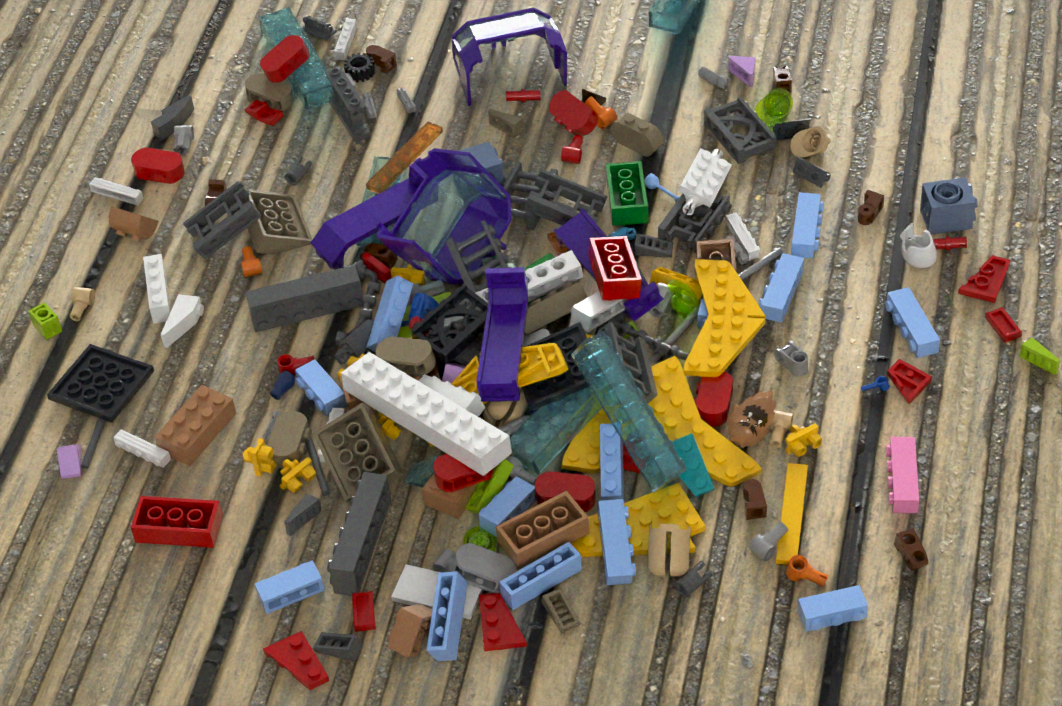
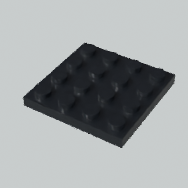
[521,322,604,412]
[47,344,154,423]

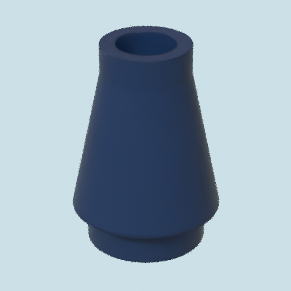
[270,371,295,400]

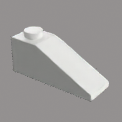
[161,294,204,348]

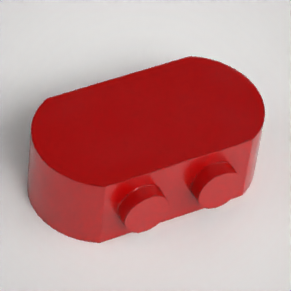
[260,35,310,83]
[549,90,598,136]
[131,147,185,184]
[694,371,733,427]
[433,453,494,492]
[535,471,596,513]

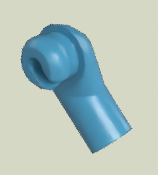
[608,227,636,240]

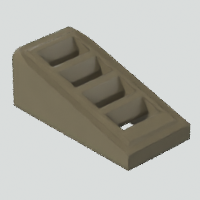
[488,109,524,138]
[541,588,581,633]

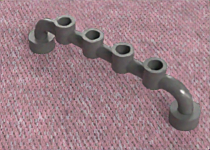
[336,264,381,346]
[608,312,691,361]

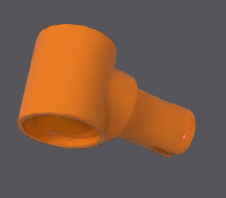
[584,96,618,129]
[241,246,263,278]
[786,555,829,587]

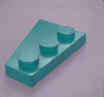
[655,433,715,497]

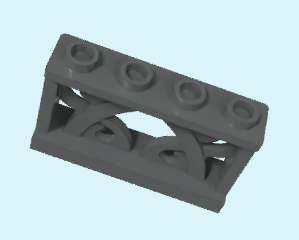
[704,97,777,164]

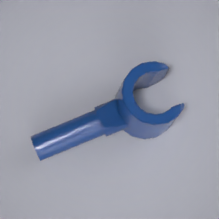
[861,376,890,391]

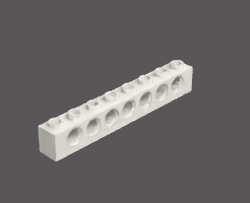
[444,250,583,337]

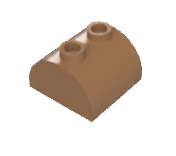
[109,206,159,242]
[696,238,736,271]

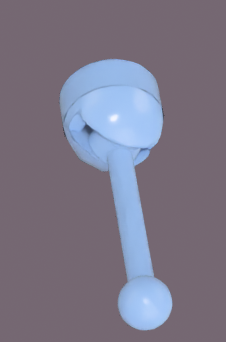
[644,173,680,202]

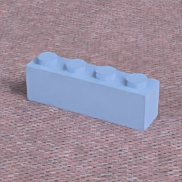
[791,192,824,258]
[758,253,804,323]
[366,275,413,352]
[885,287,940,358]
[600,423,624,502]
[597,499,636,585]
[499,542,582,610]
[426,571,468,661]

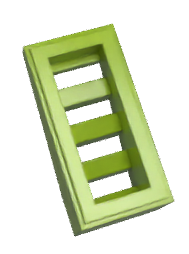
[1020,338,1060,375]

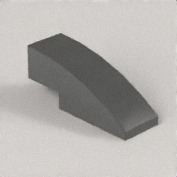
[151,95,194,141]

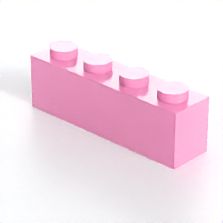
[886,437,919,513]

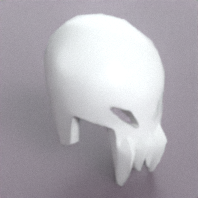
[900,223,937,268]

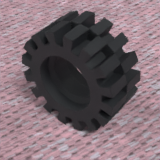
[344,53,375,83]

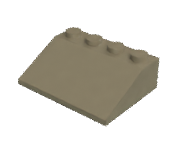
[243,190,313,254]
[313,403,404,502]

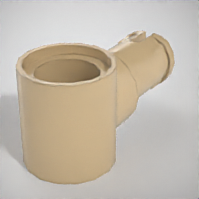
[70,287,95,321]
[770,410,793,448]

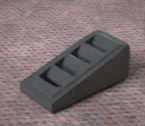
[635,234,673,258]
[284,493,321,536]
[313,632,363,661]

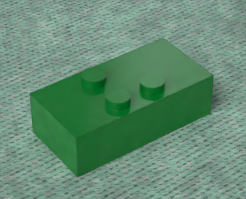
[606,161,649,226]

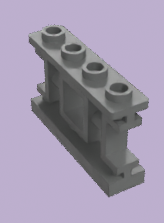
[325,66,371,143]
[524,169,607,225]
[183,181,262,259]
[658,194,732,253]
[598,322,658,407]

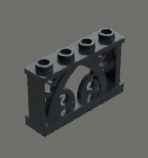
[411,284,488,366]

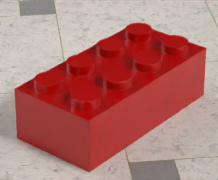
[588,236,642,301]
[131,496,223,548]

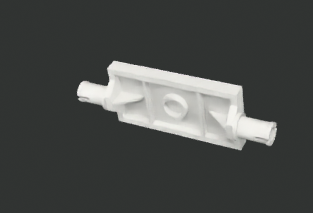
[678,148,732,215]

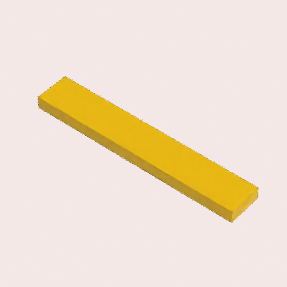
[776,463,808,565]

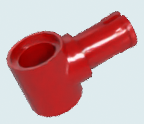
[561,135,583,164]
[277,354,314,377]

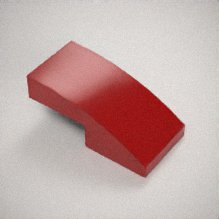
[244,100,284,126]

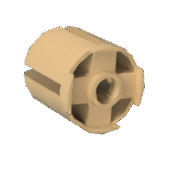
[483,387,528,429]
[648,524,691,577]

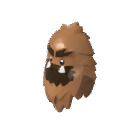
[727,390,776,448]

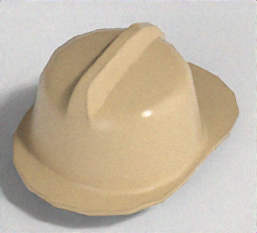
[790,126,831,158]

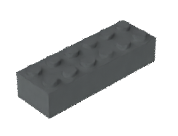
[245,265,363,332]
[327,472,391,596]

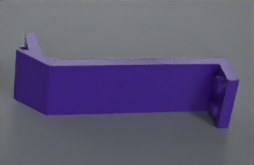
[310,162,437,270]
[554,209,664,322]
[476,267,528,402]

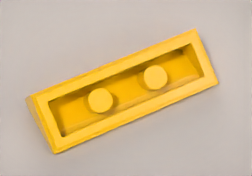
[650,267,703,300]

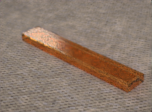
[366,121,443,194]

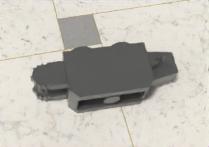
[334,319,374,365]

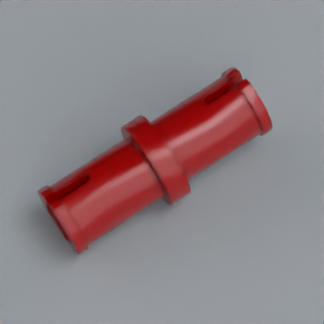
[506,89,541,103]
[933,236,967,251]

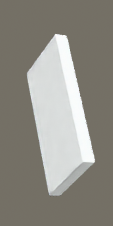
[391,564,483,620]

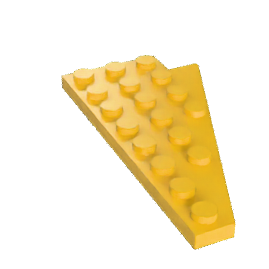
[571,483,706,557]

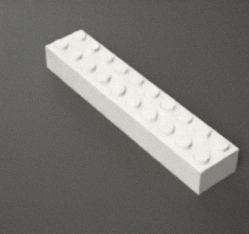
[341,352,512,476]

